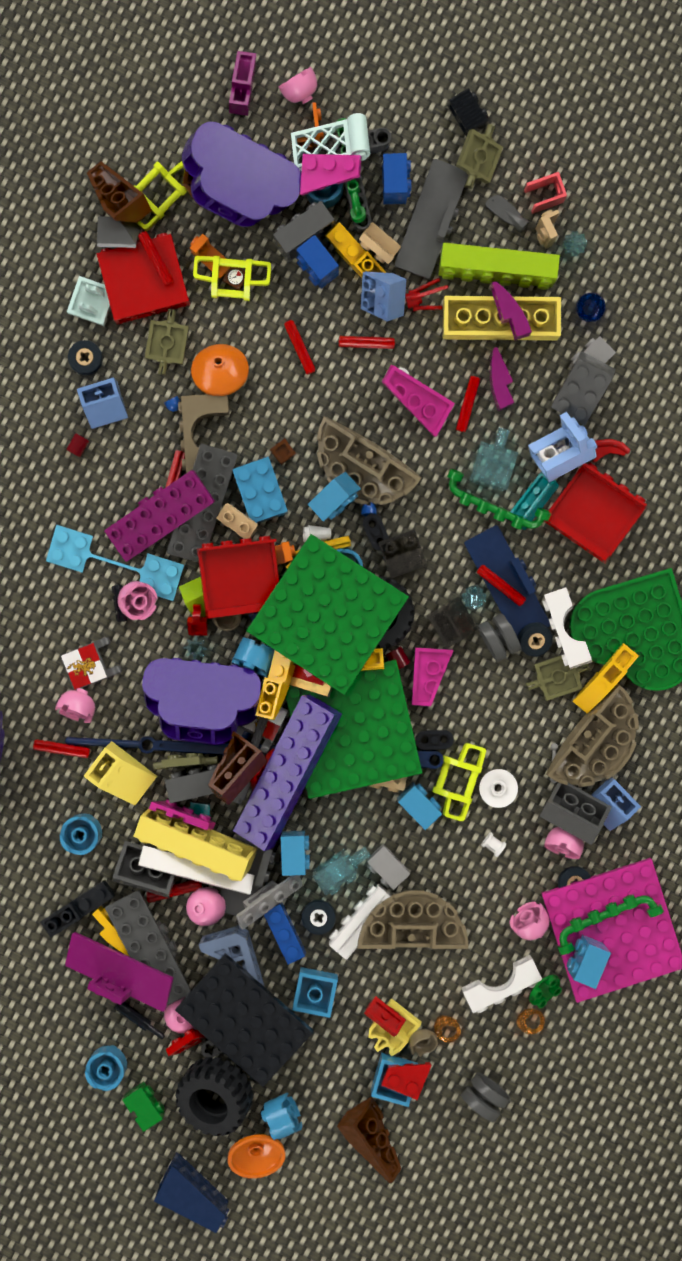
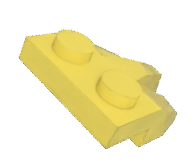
[368,998,422,1056]

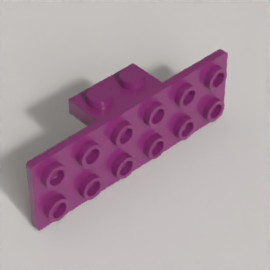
[104,470,215,562]
[65,932,174,1012]

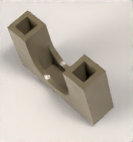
[178,394,234,473]

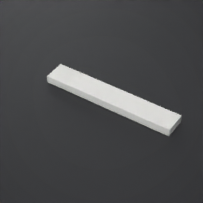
[138,846,255,895]

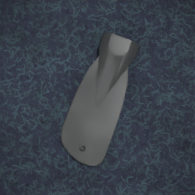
[485,195,530,233]

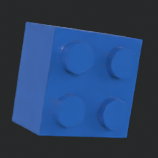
[382,153,411,205]
[296,235,339,289]

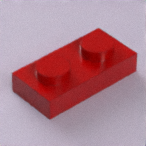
[364,996,406,1037]

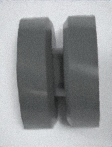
[477,613,522,663]
[461,1072,511,1122]

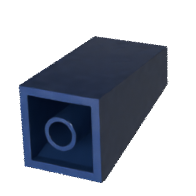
[154,1152,229,1233]

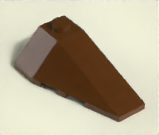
[87,161,152,223]
[337,1097,401,1184]

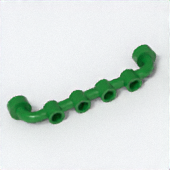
[336,118,366,223]
[447,469,552,530]
[557,894,664,955]

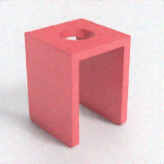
[524,172,567,214]

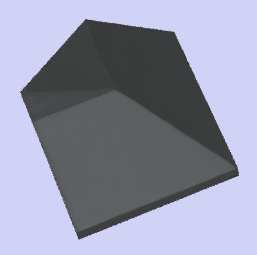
[97,216,141,248]

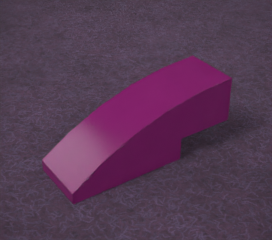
[229,51,256,116]
[490,281,532,340]
[490,347,514,412]

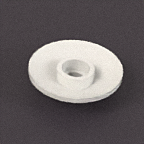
[479,769,518,808]

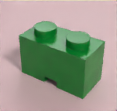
[122,1081,165,1132]

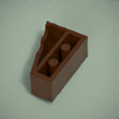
[208,731,267,805]

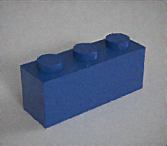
[264,902,306,965]

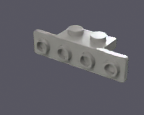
[236,875,302,930]

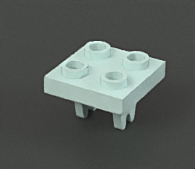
[67,276,111,326]

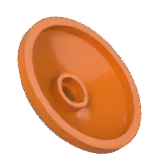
[191,344,249,396]
[227,1134,285,1178]

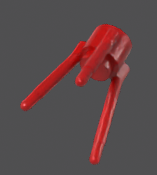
[405,278,449,311]

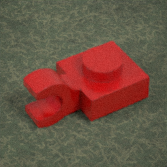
[187,604,208,636]

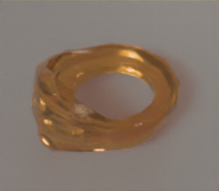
[516,1008,545,1034]
[434,1016,461,1043]

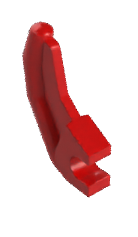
[592,439,630,463]

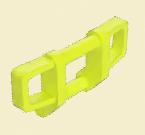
[134,161,187,231]
[193,256,271,301]
[432,743,486,821]

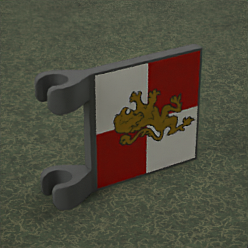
[60,637,122,690]
[236,706,289,756]

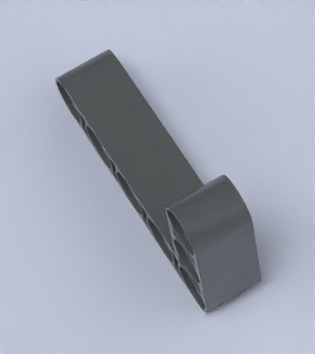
[337,128,391,234]

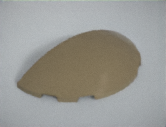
[317,417,422,505]
[546,684,639,787]
[357,890,468,949]

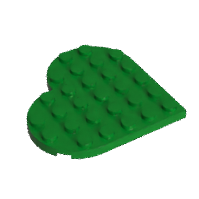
[570,568,682,691]

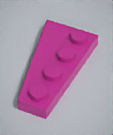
[382,365,455,437]

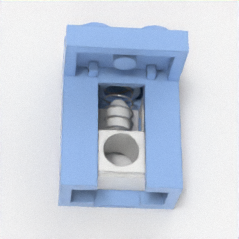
[528,412,597,482]

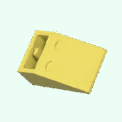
[84,741,157,805]

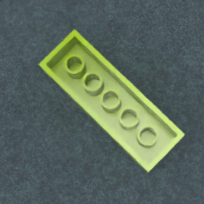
[438,243,560,290]

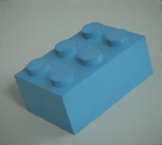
[232,456,288,524]

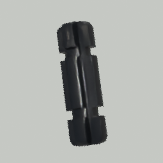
[111,585,127,622]

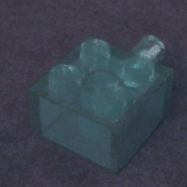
[468,428,518,492]
[312,846,371,895]

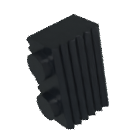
[447,88,489,137]

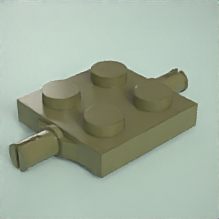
[456,124,503,189]
[145,309,189,375]
[526,654,591,701]
[153,753,219,770]

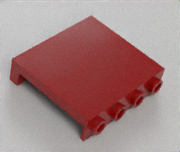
[96,233,191,325]
[544,462,647,564]
[197,536,279,619]

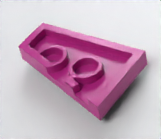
[300,154,362,196]
[412,648,454,706]
[149,799,216,830]

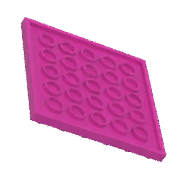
[541,858,682,1003]

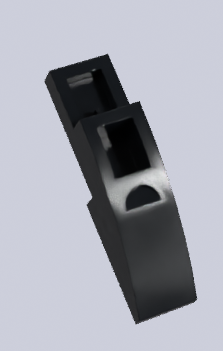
[40,880,116,938]

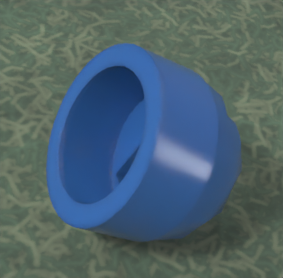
[164,396,180,412]
[361,502,377,517]

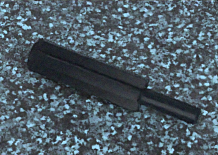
[114,1002,165,1040]

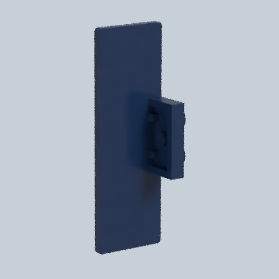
[464,525,551,638]

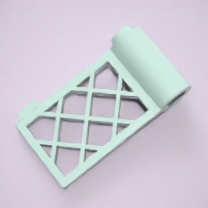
[291,113,370,172]

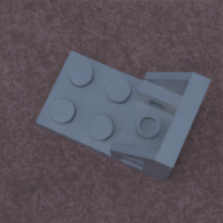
[199,925,264,986]

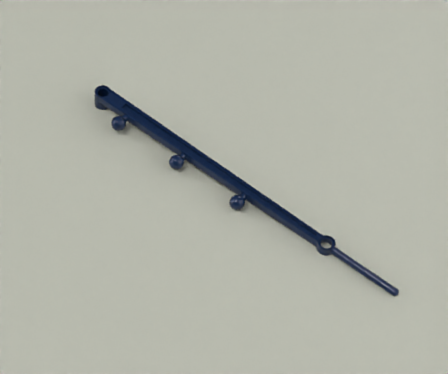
[65,731,444,769]

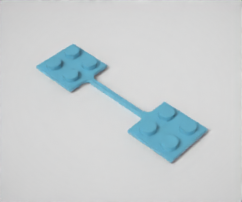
[46,525,184,601]

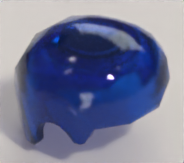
[576,293,606,322]

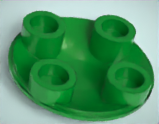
[529,975,562,1009]

